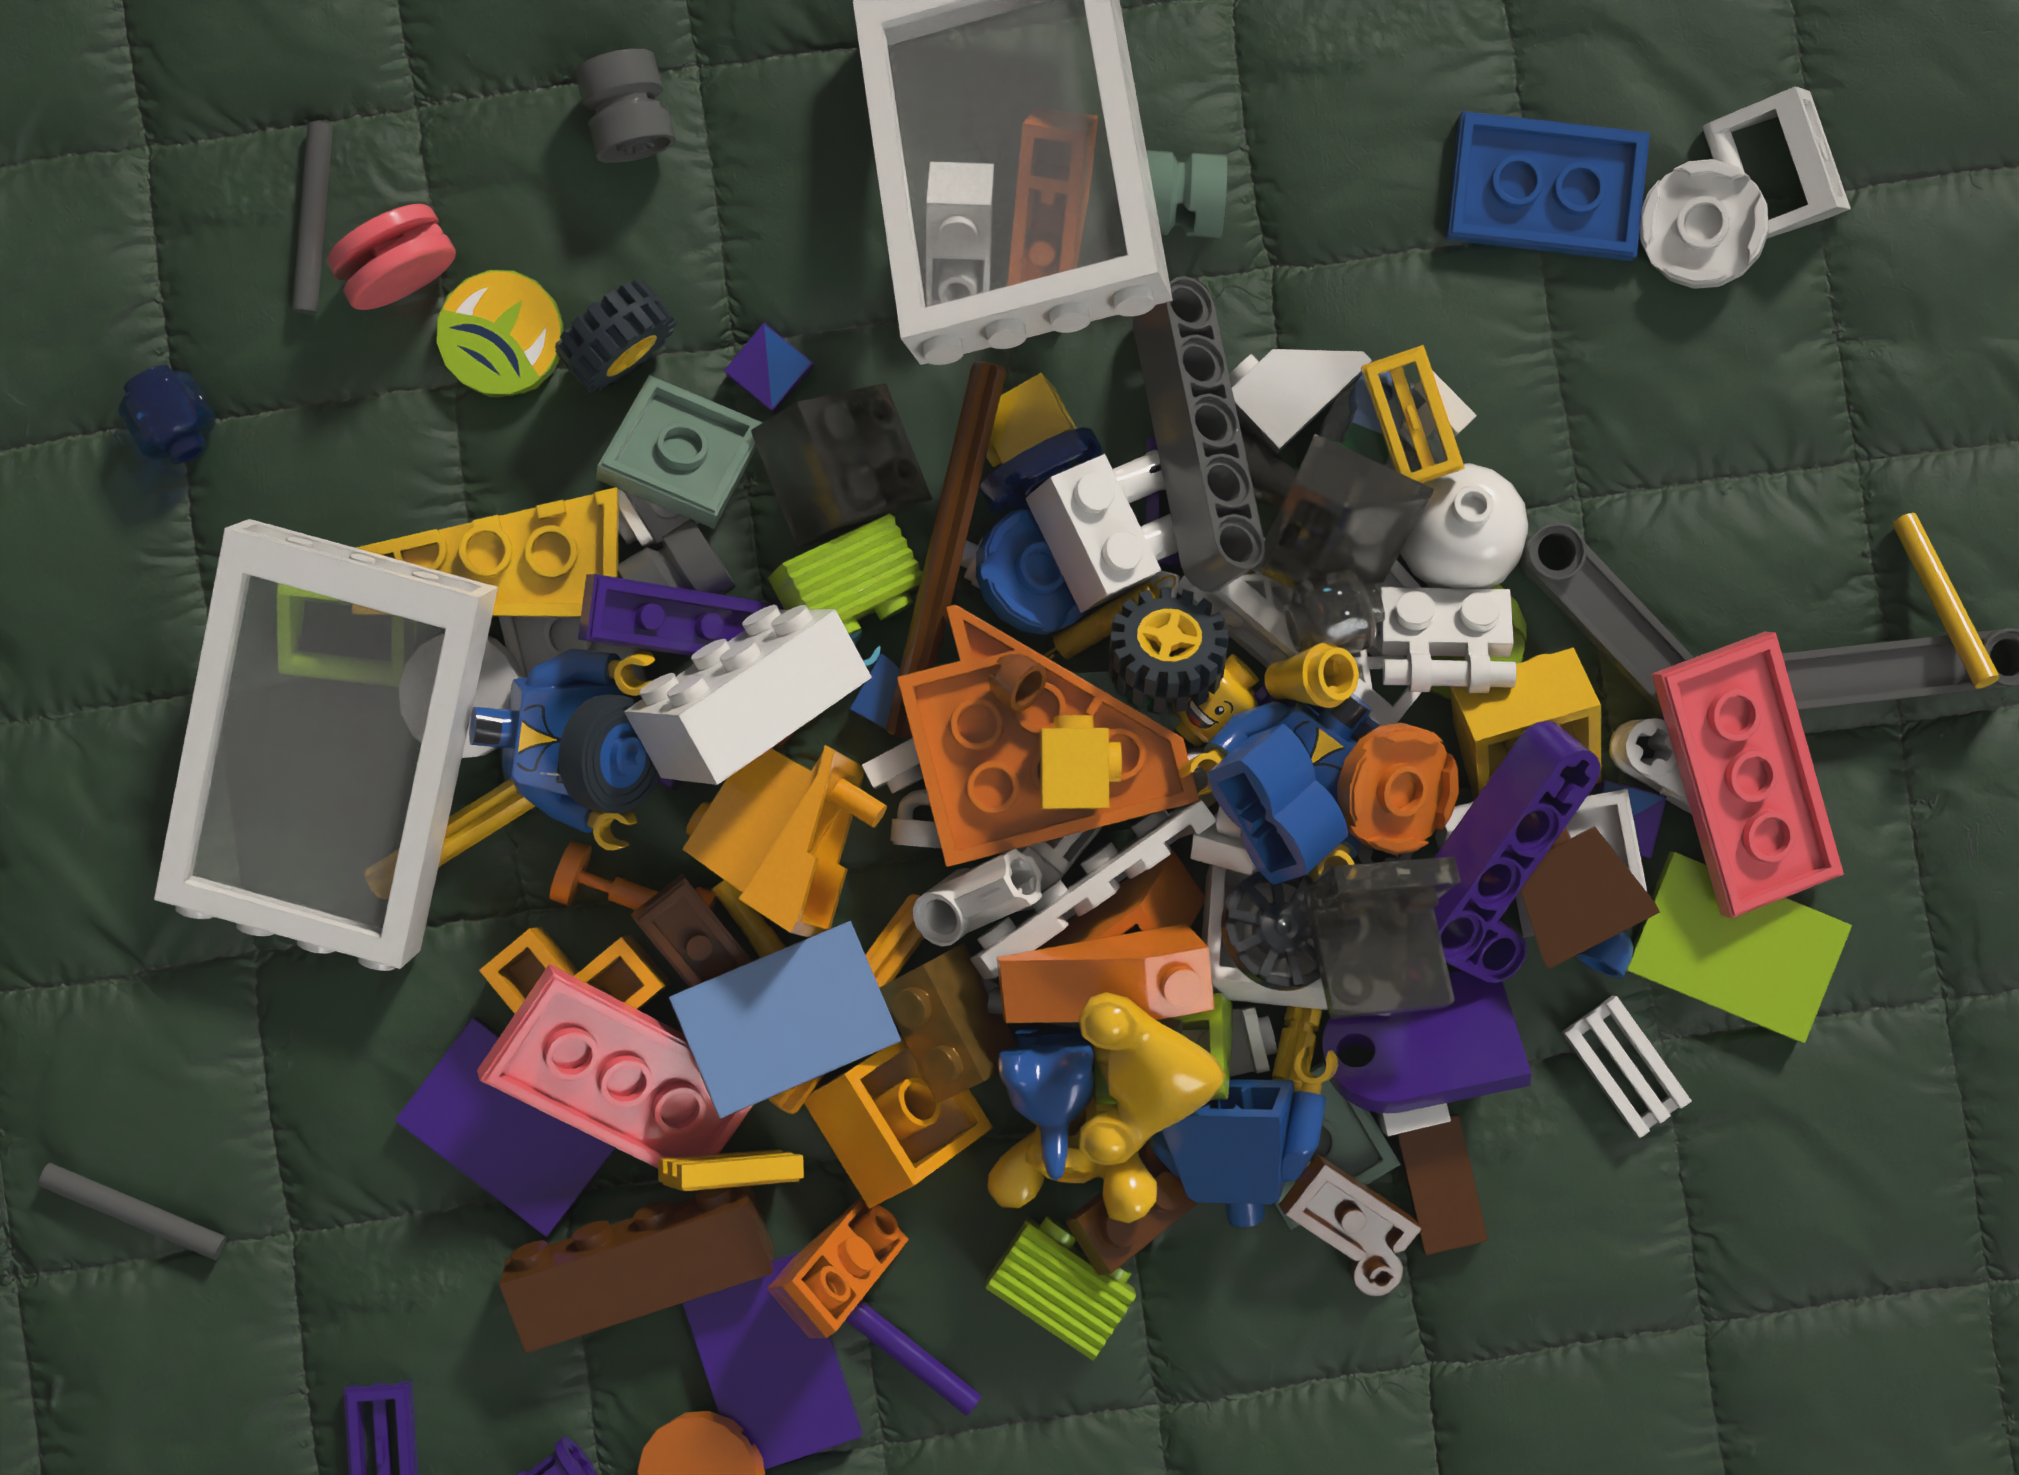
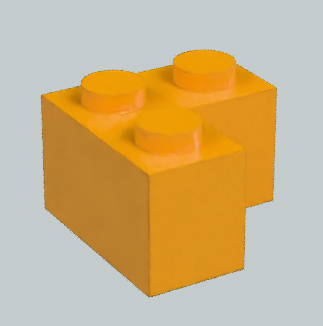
[479,927,672,1014]

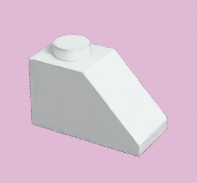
[1229,349,1372,458]

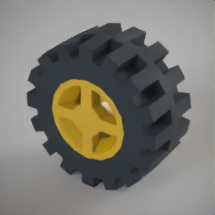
[555,279,677,393]

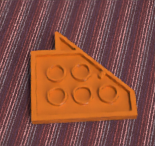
[897,605,1200,867]

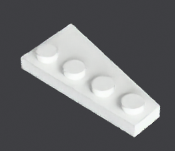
[970,800,1217,980]

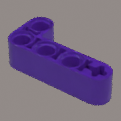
[1406,721,1600,983]

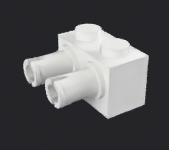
[1025,450,1178,613]

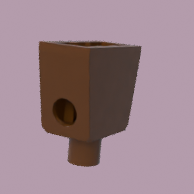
[1520,826,1660,969]

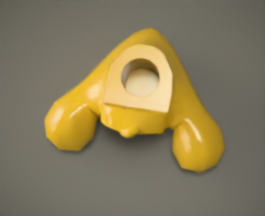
[1078,992,1225,1166]
[988,1088,1157,1223]

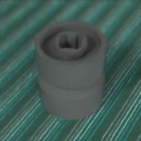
[574,49,677,163]
[618,519,737,595]

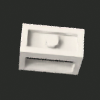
[1702,86,1851,238]

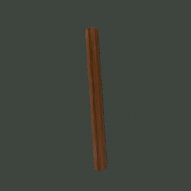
[886,361,1006,739]

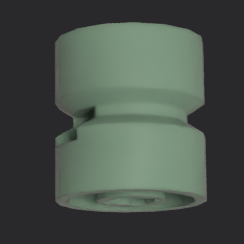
[1146,150,1227,239]

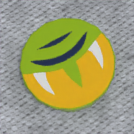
[437,270,563,397]

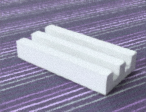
[1561,995,1691,1138]

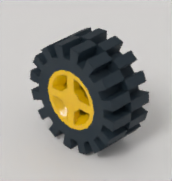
[1108,587,1229,713]

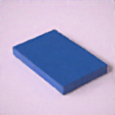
[1445,111,1650,261]

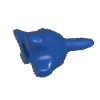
[998,1026,1095,1180]

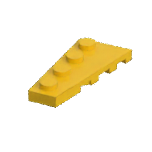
[353,487,619,618]

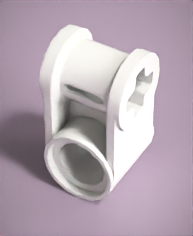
[1609,718,1692,814]

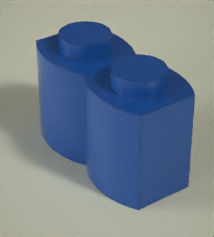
[1208,724,1348,885]

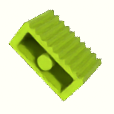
[768,513,923,636]
[985,1216,1136,1361]

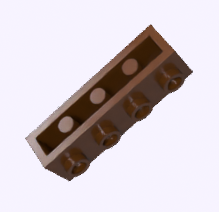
[499,1185,774,1353]

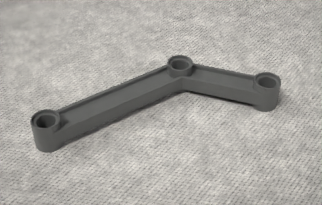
[1519,522,2019,720]

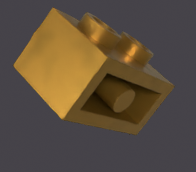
[879,943,1018,1104]

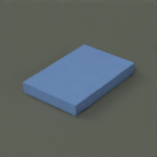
[669,921,901,1119]

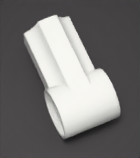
[913,848,1043,946]

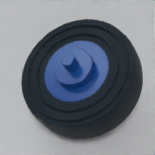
[558,694,660,813]

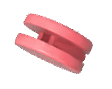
[327,204,456,310]

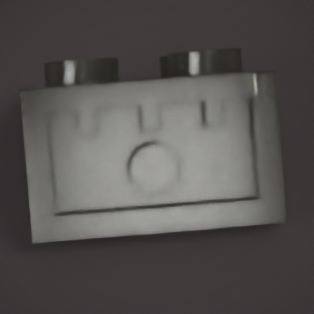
[1303,857,1460,1019]

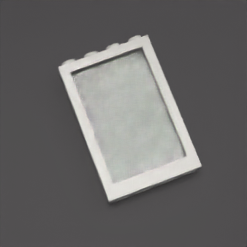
[853,0,1173,365]
[154,519,498,971]

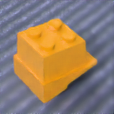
[682,745,887,937]

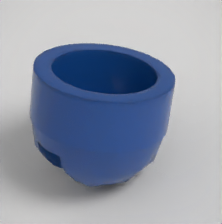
[1576,931,1634,979]

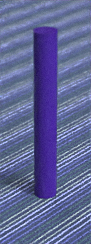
[846,1300,982,1416]

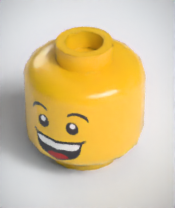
[1164,654,1259,747]

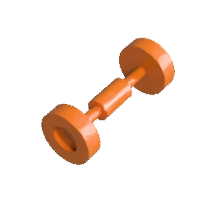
[549,839,717,911]

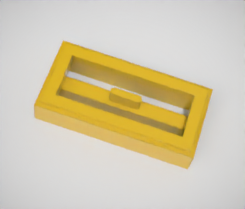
[1360,345,1465,491]
[658,1149,804,1191]

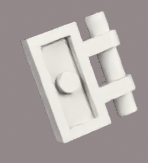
[1379,587,1516,693]

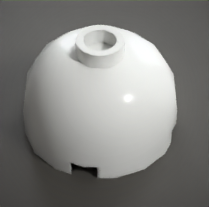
[1398,463,1528,589]

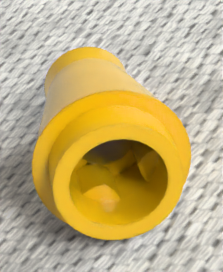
[1264,642,1359,708]

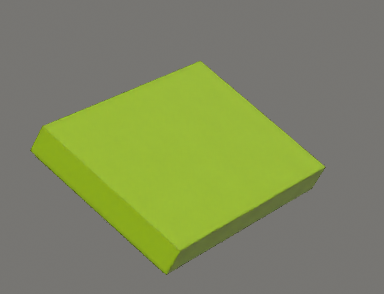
[1627,852,1852,1043]

